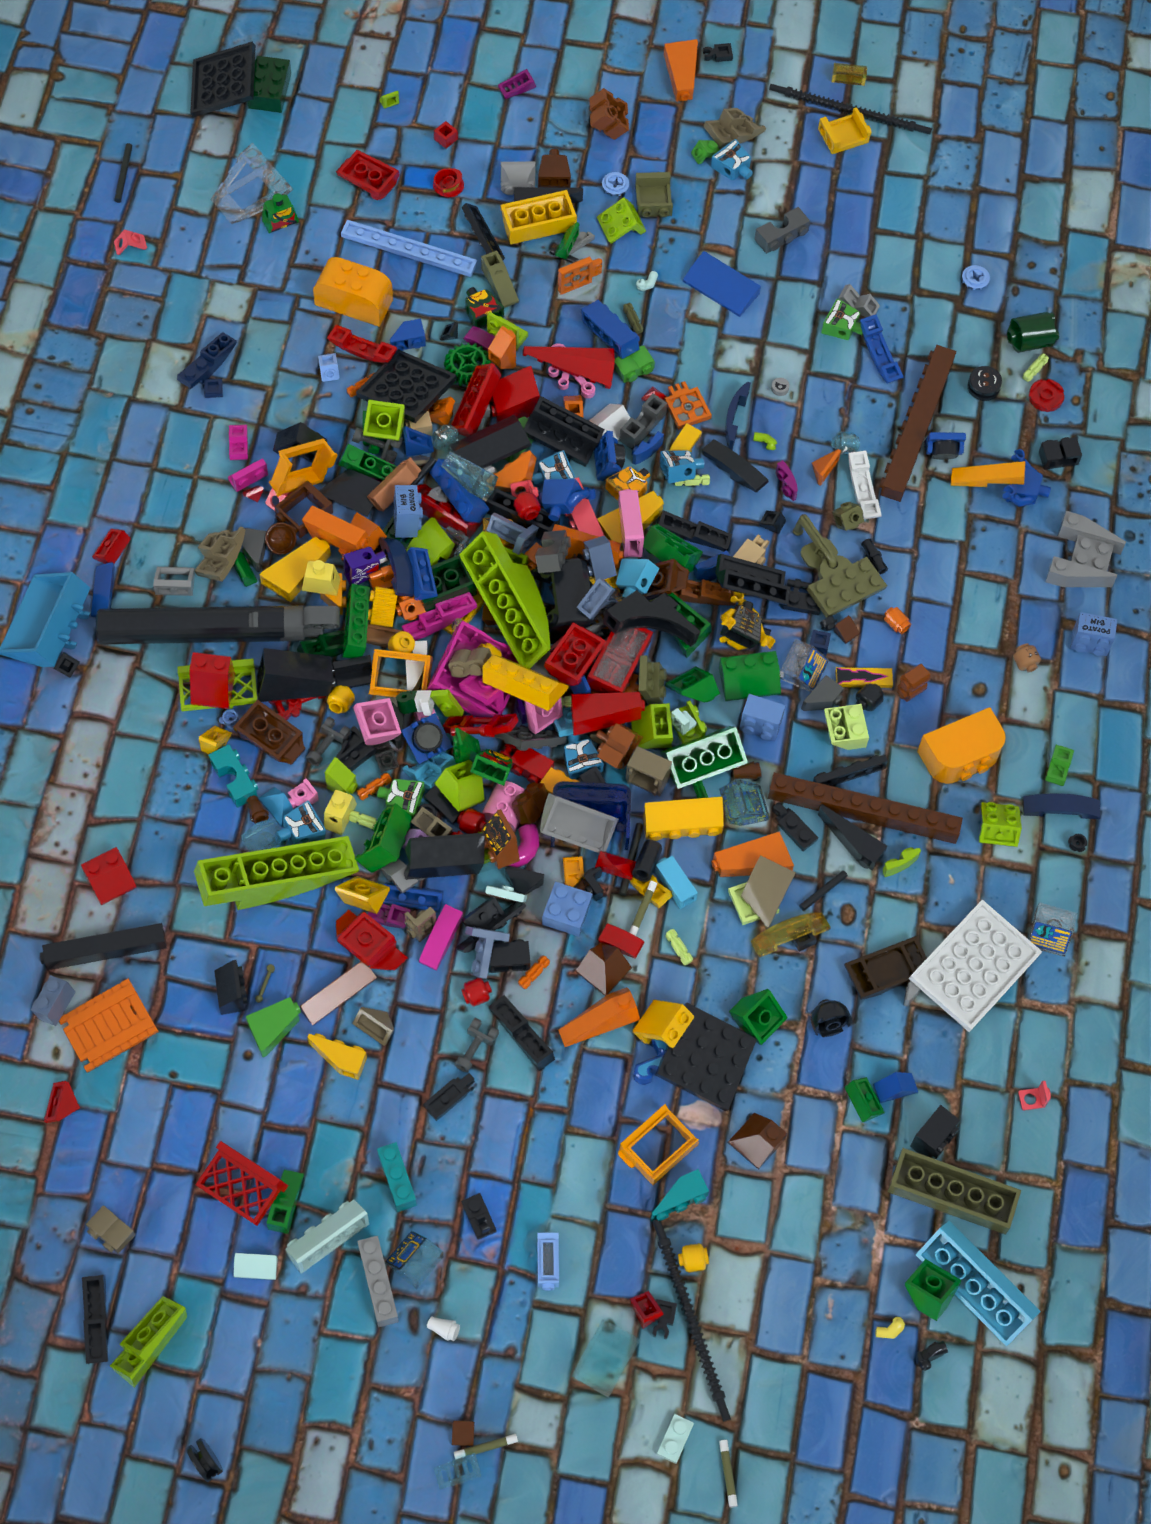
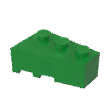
[643,524,703,572]
[668,593,712,658]
[355,803,412,873]

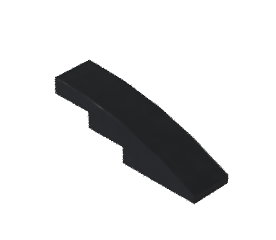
[702,439,769,493]

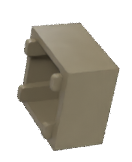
[625,746,672,796]

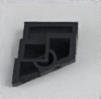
[319,469,381,517]

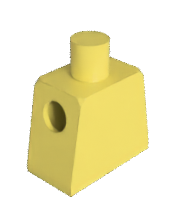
[302,560,340,596]
[324,790,357,835]

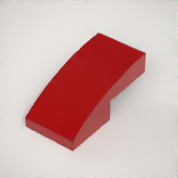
[598,923,645,959]

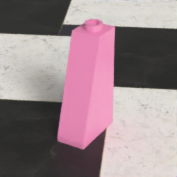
[618,489,644,558]

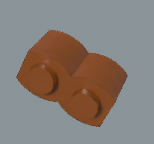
[897,664,930,702]

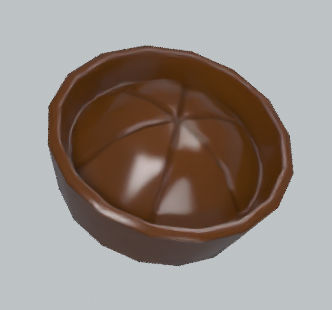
[265,522,297,555]

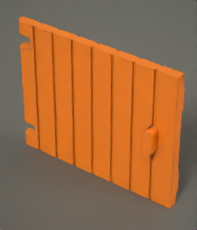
[59,978,159,1073]

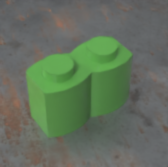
[614,346,655,383]

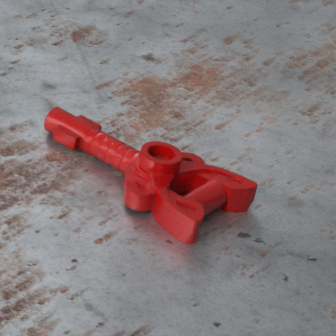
[268,696,326,720]

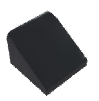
[759,510,786,534]

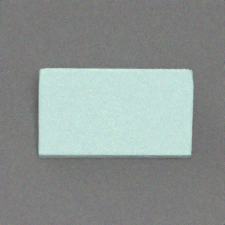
[234,1253,278,1280]

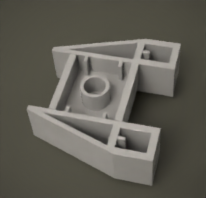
[1045,511,1126,587]

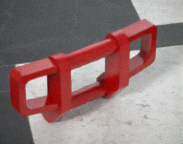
[443,714,519,737]

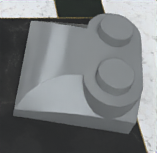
[501,161,535,195]

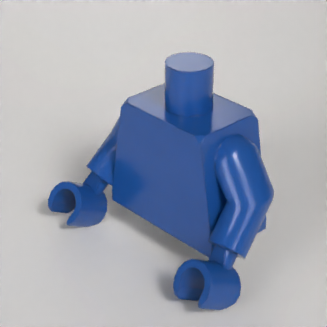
[1002,449,1051,507]
[538,479,596,521]

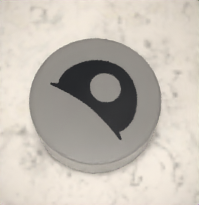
[771,378,790,396]

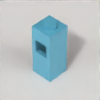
[655,856,698,909]

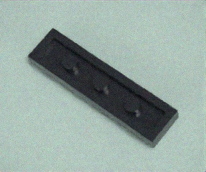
[461,203,505,260]
[813,755,888,786]

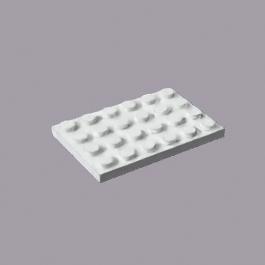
[909,900,1042,1032]

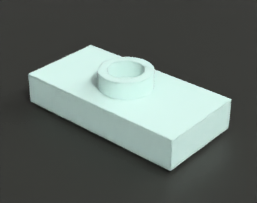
[485,885,527,902]

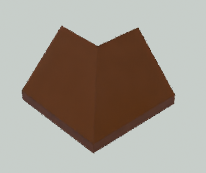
[576,943,632,996]

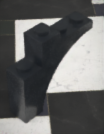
[602,590,700,647]

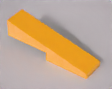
[951,461,1025,487]

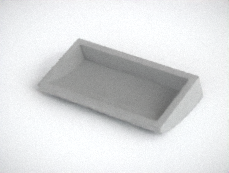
[540,793,619,853]

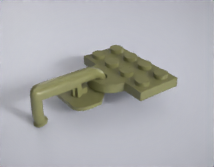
[793,514,887,618]

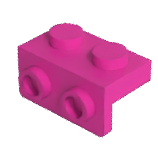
[228,458,268,492]

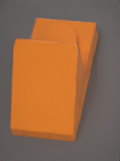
[428,397,455,426]

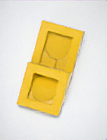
[669,423,702,452]
[630,875,673,908]

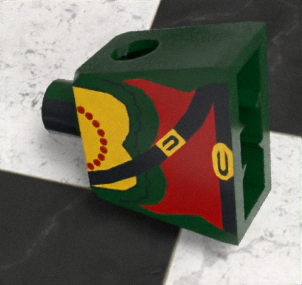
[465,287,504,328]

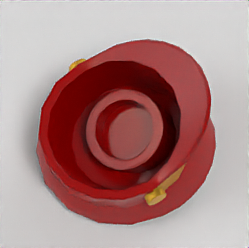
[433,168,464,197]

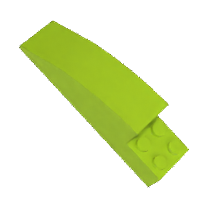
[459,531,551,669]
[194,836,359,910]

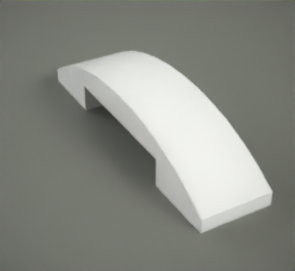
[848,451,882,519]

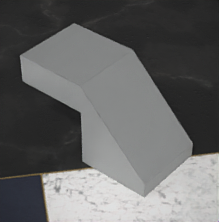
[838,284,880,317]
[380,859,418,894]

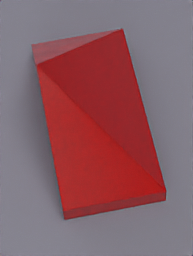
[595,851,636,880]
[44,1081,80,1123]
[630,1291,663,1330]

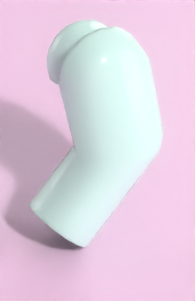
[636,271,658,291]

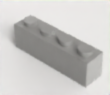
[357,1236,399,1328]

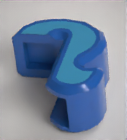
[633,1039,667,1085]

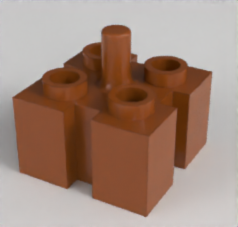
[589,88,629,140]
[596,723,643,770]

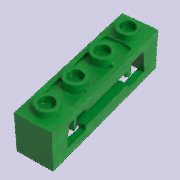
[342,584,370,658]

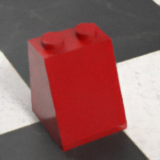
[490,366,540,422]
[189,652,235,709]

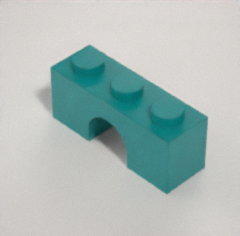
[208,744,259,808]
[377,1142,417,1213]

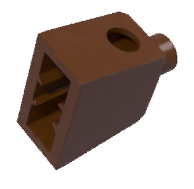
[538,149,571,188]

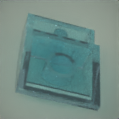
[572,1319,641,1398]

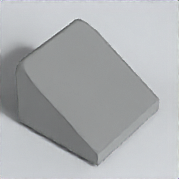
[903,981,922,1007]

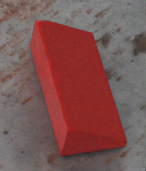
[92,529,131,564]

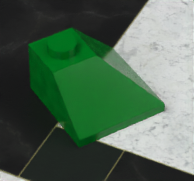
[665,666,720,703]
[729,989,788,1045]
[905,1259,962,1321]

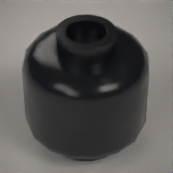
[856,684,884,711]

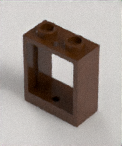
[275,480,333,539]

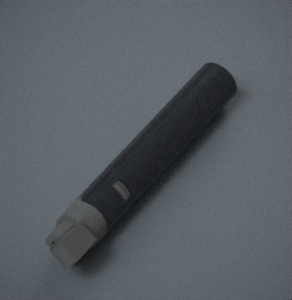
[96,605,340,645]

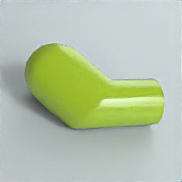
[753,432,777,450]

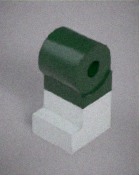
[396,690,435,716]

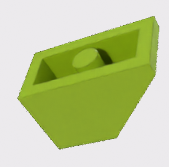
[325,757,358,794]

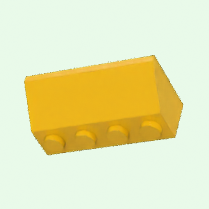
[500,190,577,245]
[483,655,569,711]
[643,797,724,841]

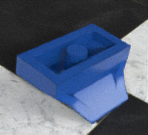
[694,550,729,581]

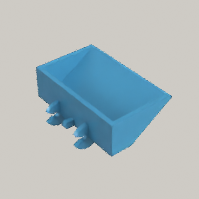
[0,572,91,667]

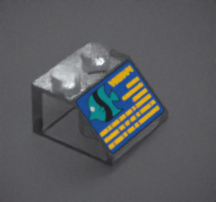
[780,639,829,692]
[1028,903,1078,957]

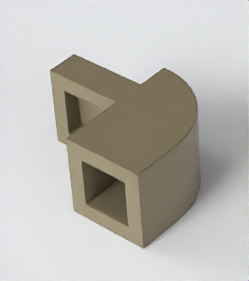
[411,807,453,837]

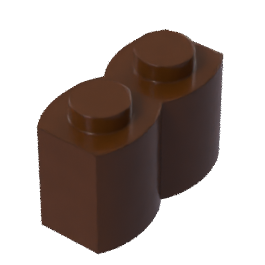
[512,782,548,824]

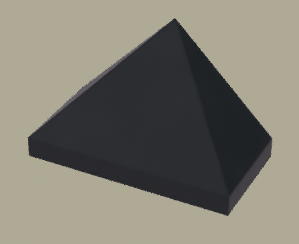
[505,866,544,894]

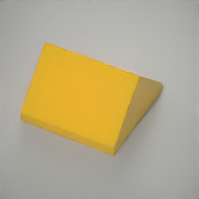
[335,876,390,914]

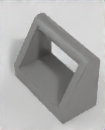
[153,567,195,596]

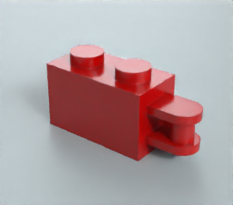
[499,744,554,783]

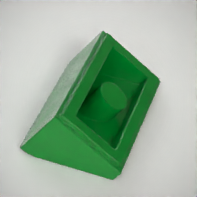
[555,222,580,259]
[233,552,258,587]
[845,1077,885,1122]

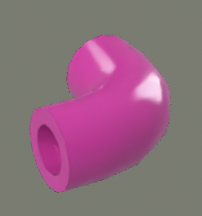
[508,824,540,868]

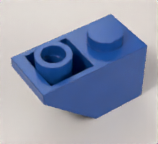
[390,318,426,351]

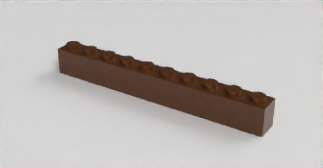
[879,344,957,502]
[767,772,963,844]

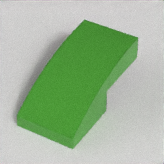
[1045,744,1074,786]

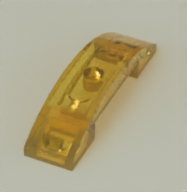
[751,913,831,958]

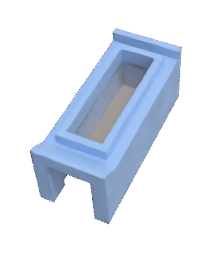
[537,1233,559,1291]

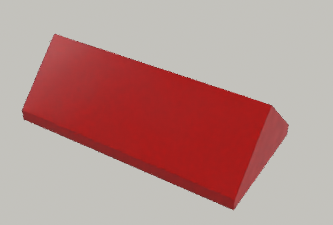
[448,363,501,437]
[417,484,483,542]

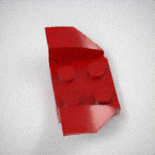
[336,910,408,970]

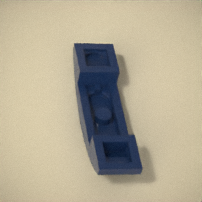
[725,382,751,450]
[379,537,414,597]
[1023,793,1101,819]

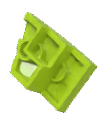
[406,517,455,566]

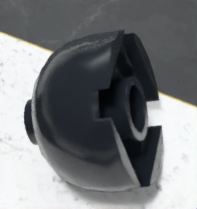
[811,999,852,1037]

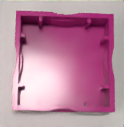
[426,620,519,717]

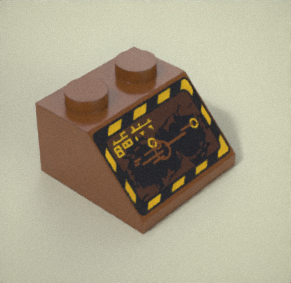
[481,809,520,869]

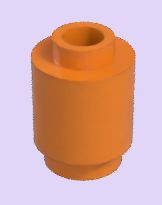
[884,607,912,634]

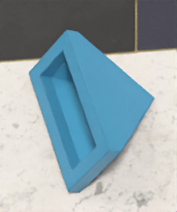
[259,787,294,827]

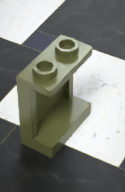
[635,172,673,217]

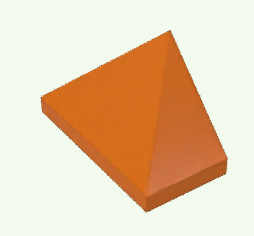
[812,449,841,486]

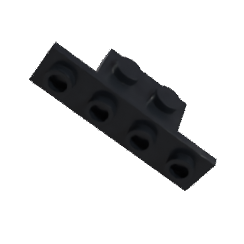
[456,896,526,953]

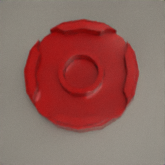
[1028,379,1065,412]

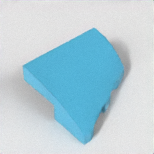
[402,752,456,790]

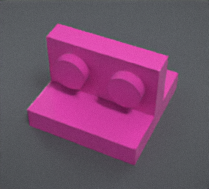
[459,675,505,712]

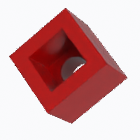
[434,121,458,149]

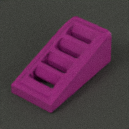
[498,69,536,99]

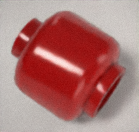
[514,492,541,520]
[457,808,487,834]
[461,977,492,1007]

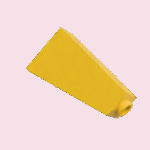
[597,490,664,550]
[259,537,331,603]

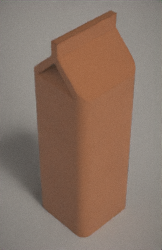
[367,457,422,511]

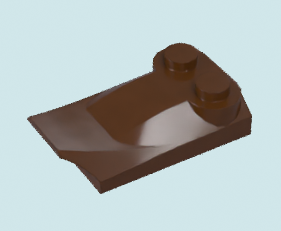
[642,559,689,600]
[233,699,305,765]

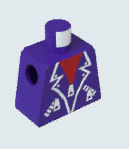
[343,547,387,586]

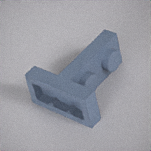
[486,513,539,555]
[577,578,618,620]
[465,926,510,979]

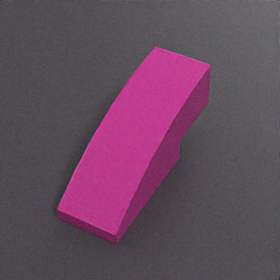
[419,904,463,971]

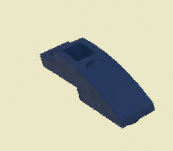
[177,332,237,389]

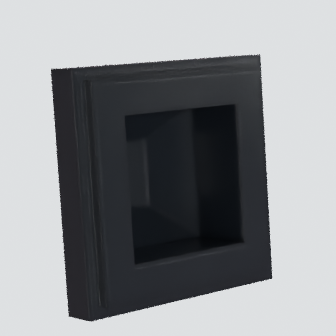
[440,322,458,341]
[54,652,80,678]

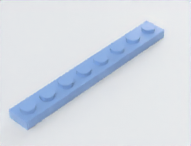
[341,220,477,277]

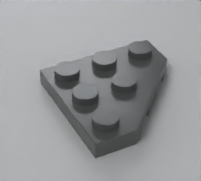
[494,723,566,751]

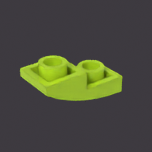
[882,847,921,877]

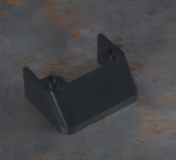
[530,558,593,644]

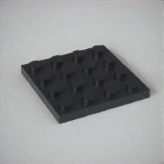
[190,41,256,117]
[356,349,457,423]
[655,1003,757,1111]

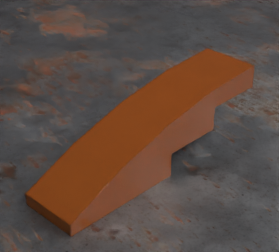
[673,579,736,606]

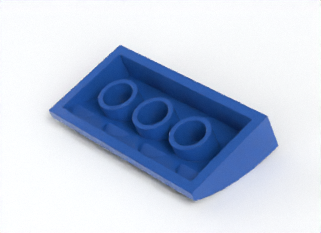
[683,251,761,317]

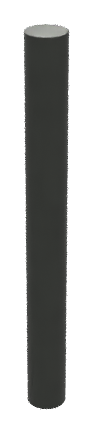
[114,143,133,203]
[619,823,644,896]

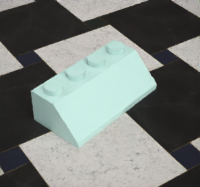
[285,1200,369,1274]

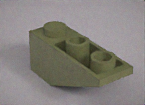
[481,251,519,308]

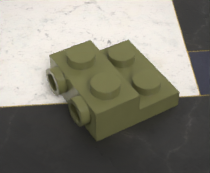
[639,655,667,705]

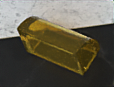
[832,63,867,86]

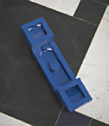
[860,314,904,384]

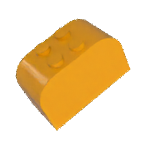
[313,257,393,327]
[917,707,1006,784]

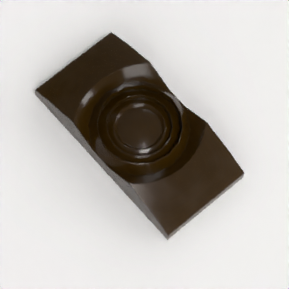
[844,936,927,1000]

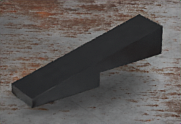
[657,510,732,551]
[488,995,555,1071]
[82,1275,108,1364]

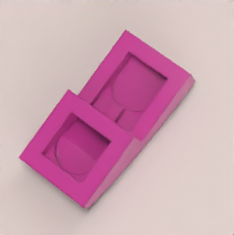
[229,425,248,460]

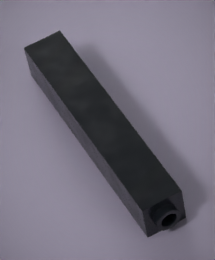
[40,923,167,970]

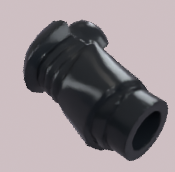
[916,1341,948,1371]

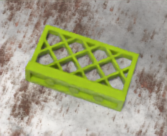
[177,658,258,712]

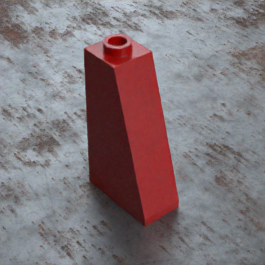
[571,692,645,735]

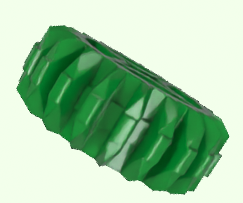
[444,342,491,387]

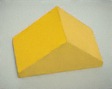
[199,726,232,754]

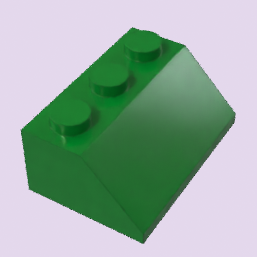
[719,651,781,701]

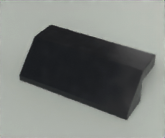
[524,396,605,467]
[449,415,532,477]
[715,554,791,605]
[404,833,485,880]

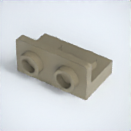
[404,907,437,942]

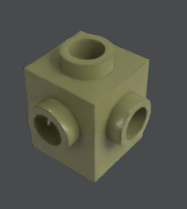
[832,502,864,531]

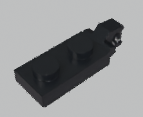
[772,802,818,852]
[423,1073,475,1121]

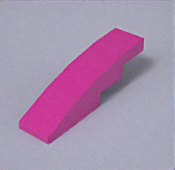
[402,592,477,641]

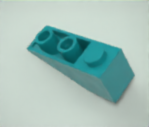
[651,1169,709,1221]

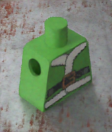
[821,299,863,340]
[377,779,425,821]

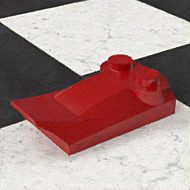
[336,150,399,200]
[544,623,606,686]

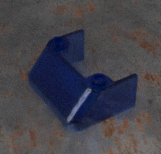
[551,781,631,850]

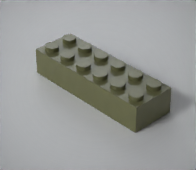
[887,1148,1021,1235]

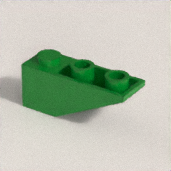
[338,444,397,481]
[452,728,481,764]
[266,1169,304,1234]

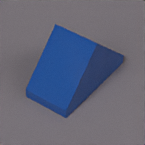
[403,426,434,457]
[873,1072,918,1103]

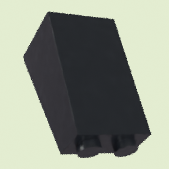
[257,648,336,702]

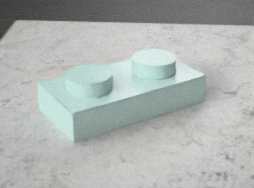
[657,1414,694,1464]

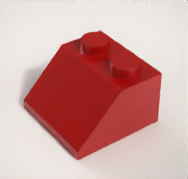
[81,847,137,905]

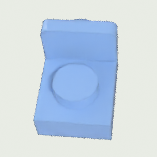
[318,353,340,382]

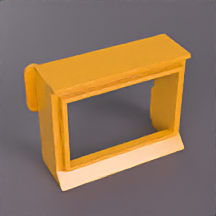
[269,438,338,497]
[368,649,433,698]
[618,1104,699,1185]

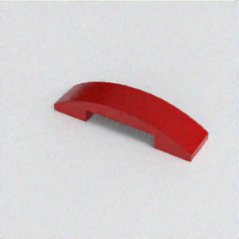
[327,325,397,363]

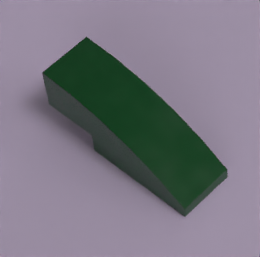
[297,630,344,658]

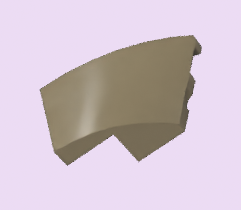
[703,108,766,148]
[194,527,245,582]
[741,855,796,929]

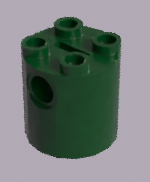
[1007,312,1059,353]

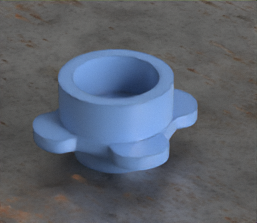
[219,709,242,730]

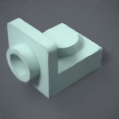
[671,708,697,735]

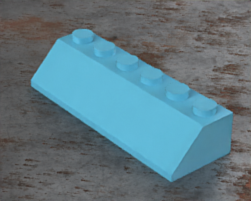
[916,1221,1041,1347]

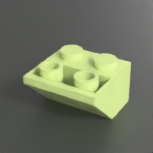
[824,704,869,750]

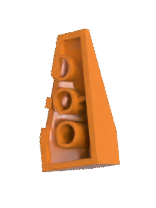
[558,987,640,1047]

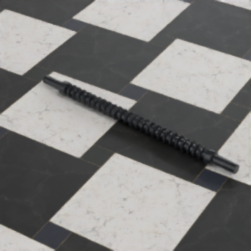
[769,84,932,135]
[653,1219,731,1422]

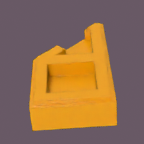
[563,856,584,887]

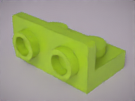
[670,700,707,743]

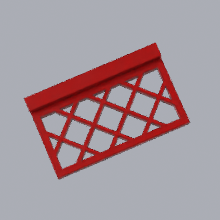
[195,1141,289,1226]

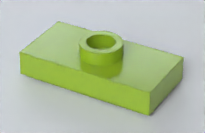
[430,689,464,717]

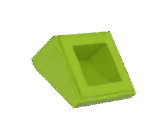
[379,91,399,109]

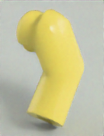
[875,1317,905,1339]

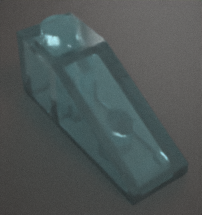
[441,451,498,501]

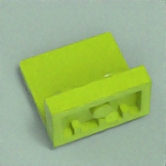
[597,197,646,244]
[487,312,528,351]
[979,802,1022,847]

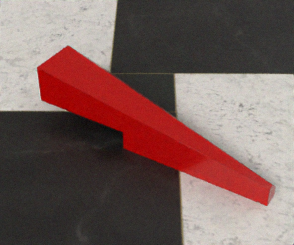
[523,346,615,389]

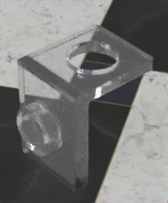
[446,526,469,557]

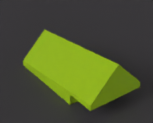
[110,1296,187,1388]

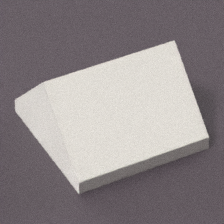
[589,404,630,441]

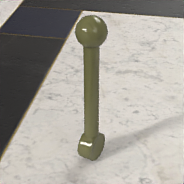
[255,964,275,1003]

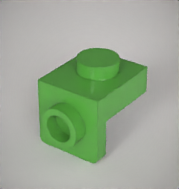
[691,140,720,164]

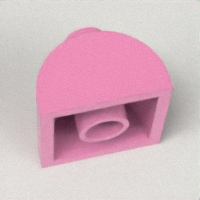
[353,698,401,745]
[525,698,563,734]
[482,781,525,832]

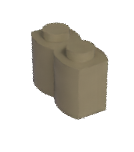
[448,647,492,677]
[86,1206,135,1254]

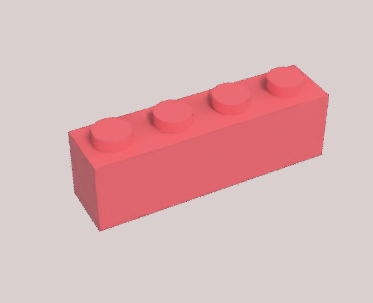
[564,477,604,537]

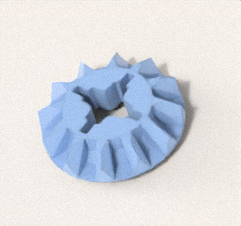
[602,172,629,196]
[962,265,990,290]

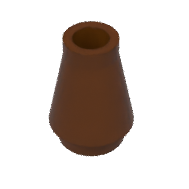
[733,761,762,780]
[247,795,269,825]

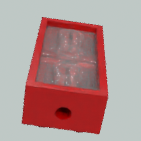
[587,628,653,693]

